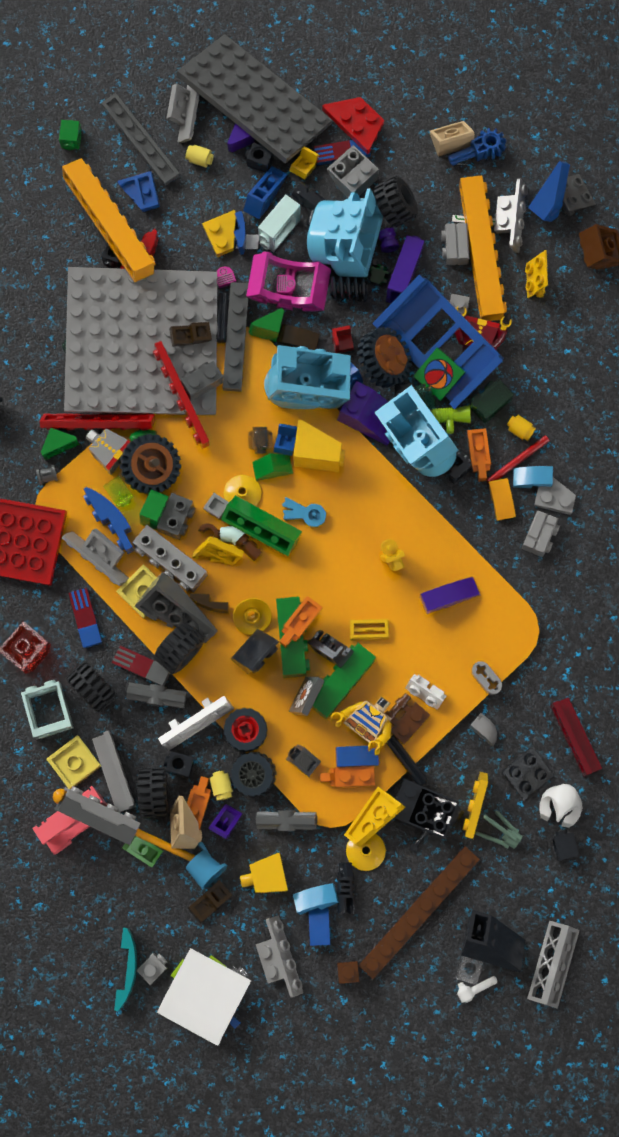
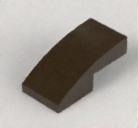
[169,322,212,347]
[277,324,320,350]
[190,594,229,614]
[188,880,232,924]

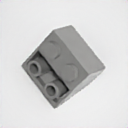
[327,145,379,199]

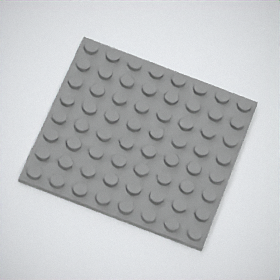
[64,267,217,416]

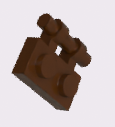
[385,693,430,744]

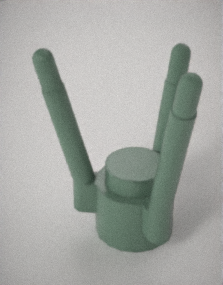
[475,810,523,849]

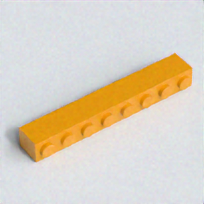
[62,158,155,283]
[459,175,507,321]

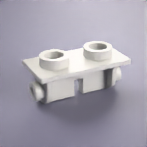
[405,674,447,710]

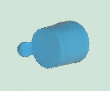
[186,842,228,890]

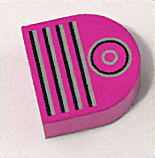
[216,267,236,289]
[277,275,296,295]

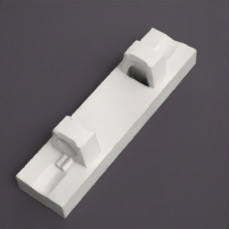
[158,696,234,751]

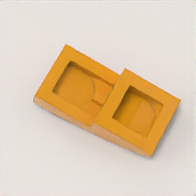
[489,478,516,521]

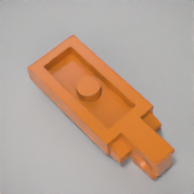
[467,428,491,482]
[279,596,323,648]
[320,765,375,788]
[187,776,211,830]

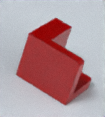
[332,325,354,353]

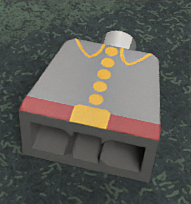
[86,429,131,475]

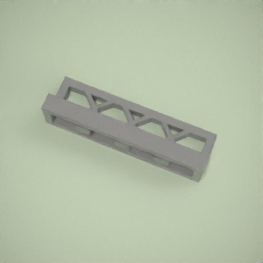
[92,730,136,813]
[527,921,580,1009]

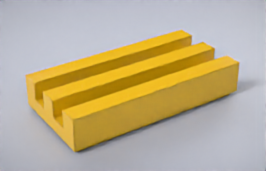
[350,619,389,640]

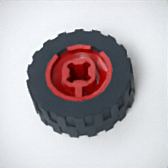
[224,708,267,752]

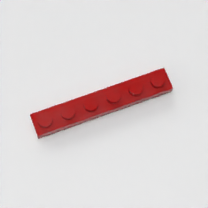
[153,341,209,449]
[40,414,155,430]

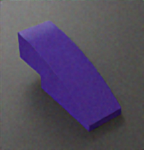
[420,577,480,614]

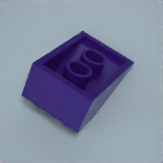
[337,381,390,446]

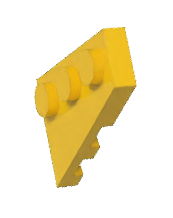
[462,772,488,839]
[344,787,405,847]

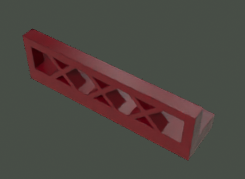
[550,697,602,777]

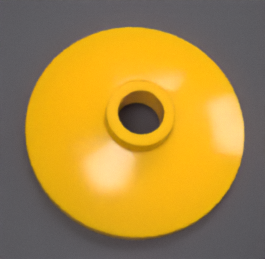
[224,475,262,506]
[233,598,272,635]
[346,834,386,871]

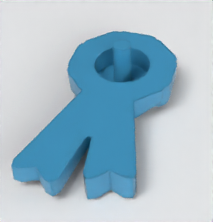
[282,497,326,527]

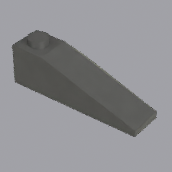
[134,572,218,643]

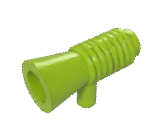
[430,405,471,434]

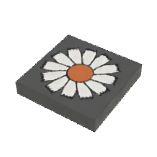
[289,677,324,716]

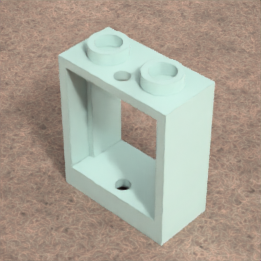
[258,194,301,253]
[21,680,74,740]

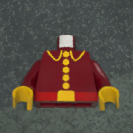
[455,306,512,351]

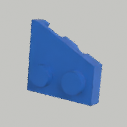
[118,171,160,212]

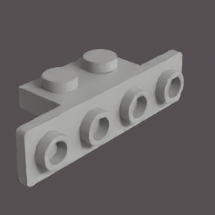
[167,84,199,143]
[494,178,528,253]
[62,529,129,586]
[256,916,303,998]

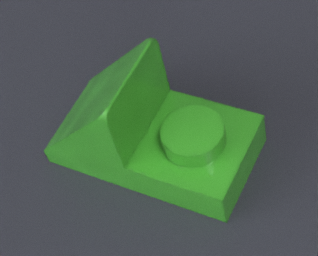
[122,836,163,867]

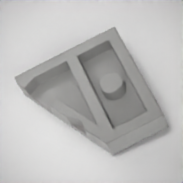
[534,477,576,515]

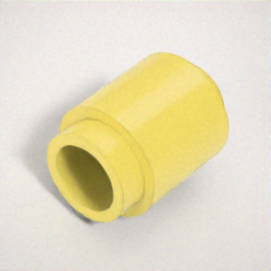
[185,145,214,168]
[210,770,233,801]

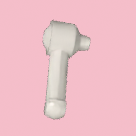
[457,976,497,1003]

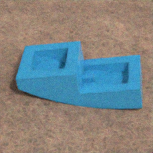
[513,466,553,488]
[293,883,339,915]

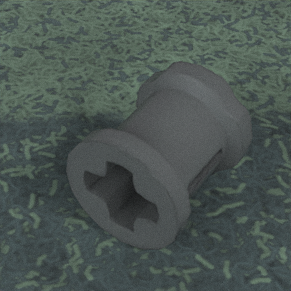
[36,465,58,486]

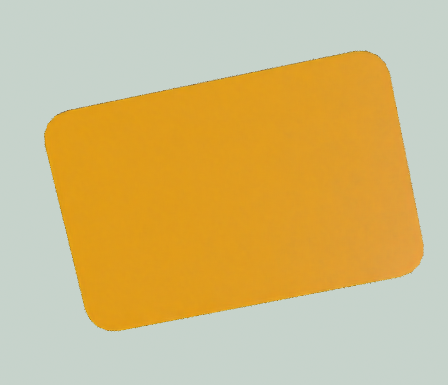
[35,327,539,828]

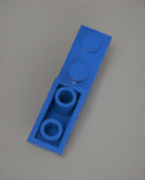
[83,487,134,554]

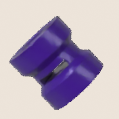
[378,228,399,253]

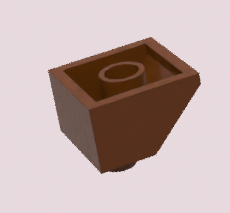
[579,224,619,270]

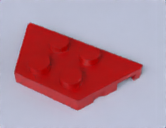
[322,97,384,155]

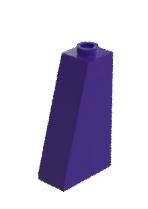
[386,236,424,303]

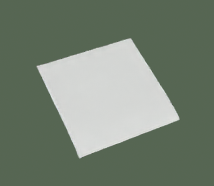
[157,948,251,1046]

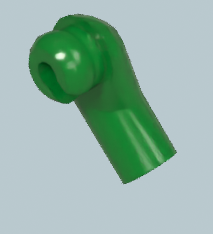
[129,429,157,441]

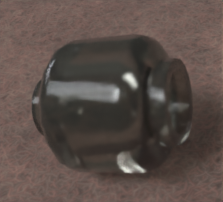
[248,427,273,454]

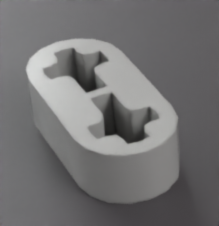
[471,661,502,695]

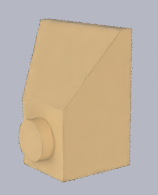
[170,796,202,849]

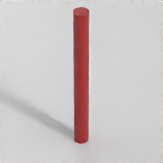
[486,435,550,484]

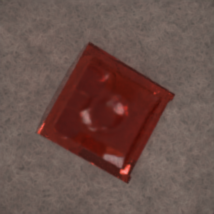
[0,621,51,674]

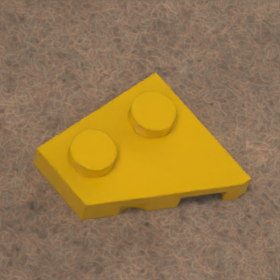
[202,210,236,257]
[192,536,244,565]

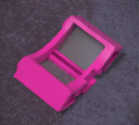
[246,252,331,311]

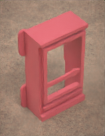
[32,786,107,855]

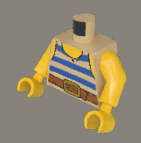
[330,697,392,755]

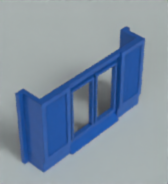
[372,274,504,409]

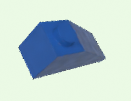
[528,161,570,222]
[243,166,288,219]

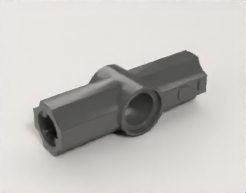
[126,682,187,709]
[256,810,317,831]

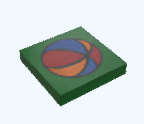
[413,348,466,401]

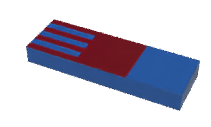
[314,140,371,165]
[68,588,102,648]

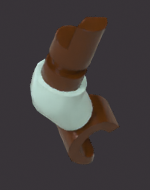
[198,524,262,561]

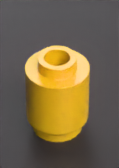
[507,415,536,441]

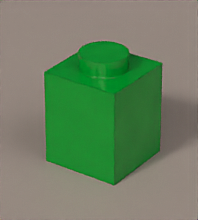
[59,120,82,150]

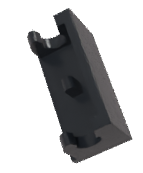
[307,630,354,668]

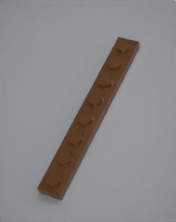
[358,846,480,979]

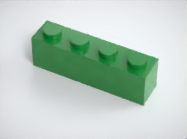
[221,495,302,556]
[276,597,310,678]
[312,643,376,720]

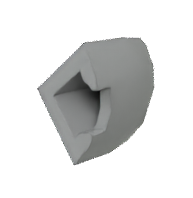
[469,713,497,747]

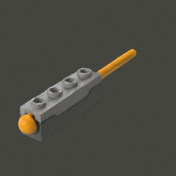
[53,786,195,861]

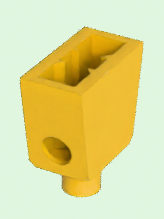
[240,853,288,893]

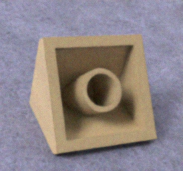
[430,121,475,157]

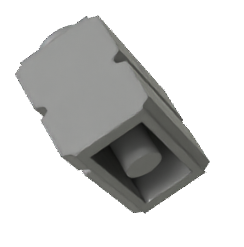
[441,223,469,265]
[522,511,560,557]

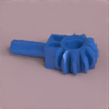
[448,128,506,166]

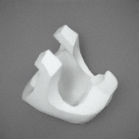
[539,784,583,828]

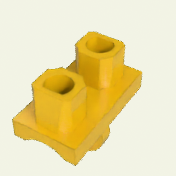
[380,539,405,571]

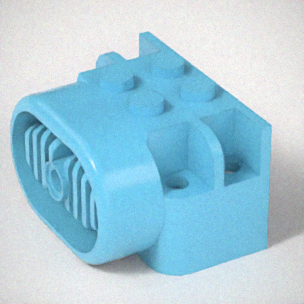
[307,189,384,277]
[264,345,351,409]
[375,385,459,477]

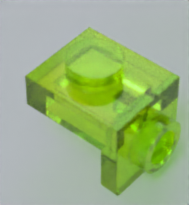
[103,476,134,507]

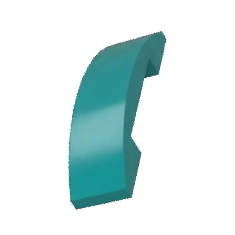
[114,928,137,1011]

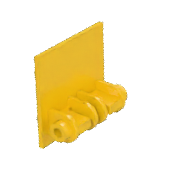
[525,250,548,298]

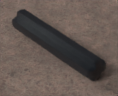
[216,293,229,343]
[386,735,428,786]

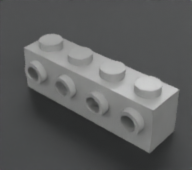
[132,525,208,593]

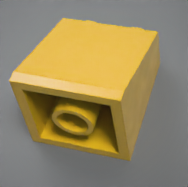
[293,420,345,472]

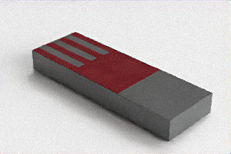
[112,646,170,686]

